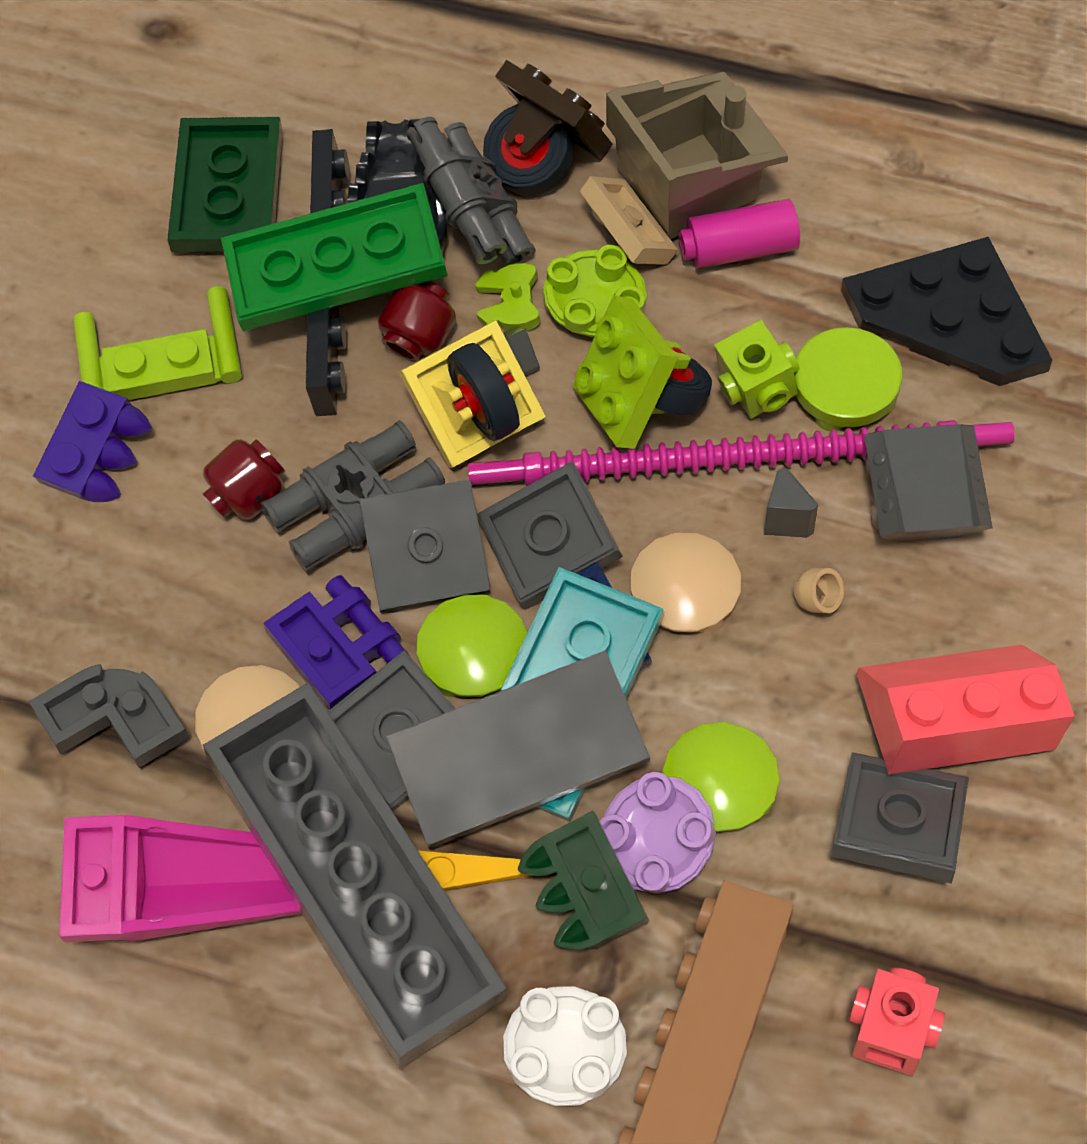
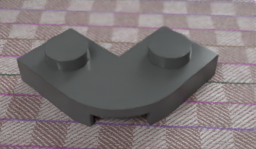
[28,664,189,768]

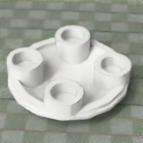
[503,986,627,1106]

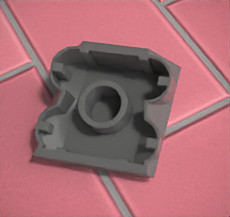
[864,424,993,542]

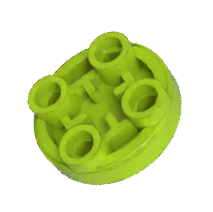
[794,327,902,431]

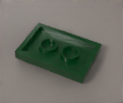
[167,117,283,252]

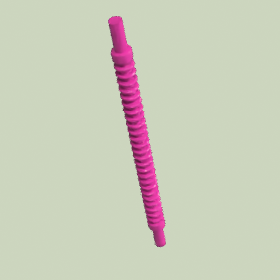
[468,420,1015,486]

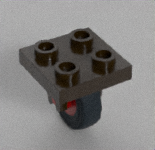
[483,60,613,195]

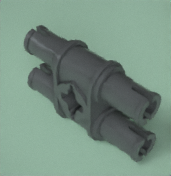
[406,117,536,265]
[260,420,445,572]

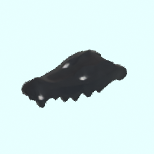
[345,119,447,255]

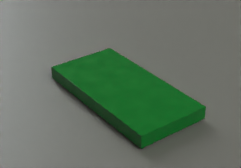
[221,183,448,332]

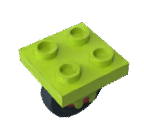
[572,295,712,449]

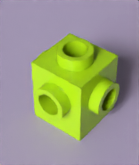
[714,320,800,419]

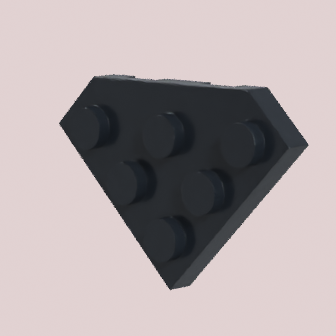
[841,237,1052,386]

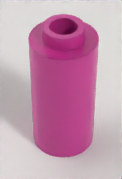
[679,198,800,269]

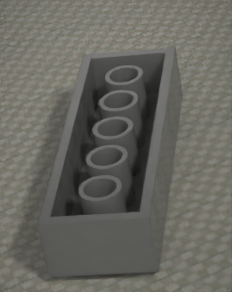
[203,682,507,1070]

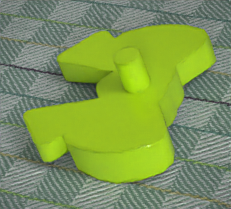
[475,263,541,331]

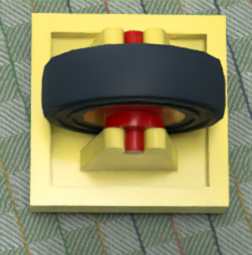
[398,321,546,468]

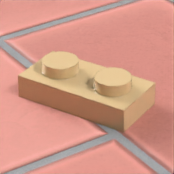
[579,176,678,265]

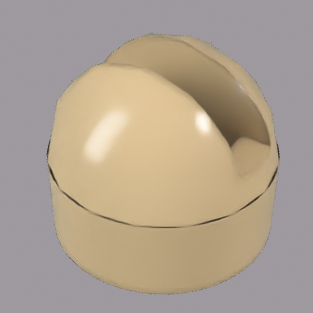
[793,568,844,613]

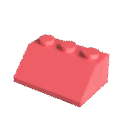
[857,645,1075,775]

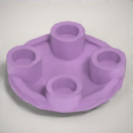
[600,772,716,894]

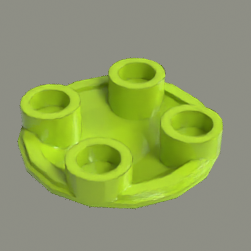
[543,245,647,337]
[416,595,528,697]
[662,722,780,832]

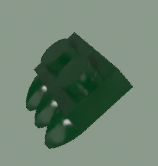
[518,811,650,950]

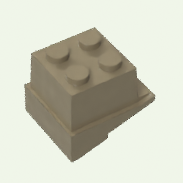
[606,71,788,239]

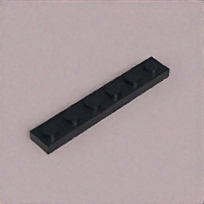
[306,129,349,416]

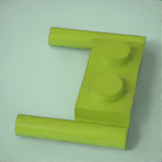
[73,286,242,400]

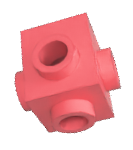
[849,968,945,1076]

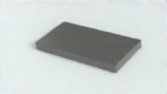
[386,650,650,849]

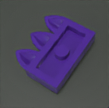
[33,381,152,502]

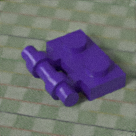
[263,575,410,710]

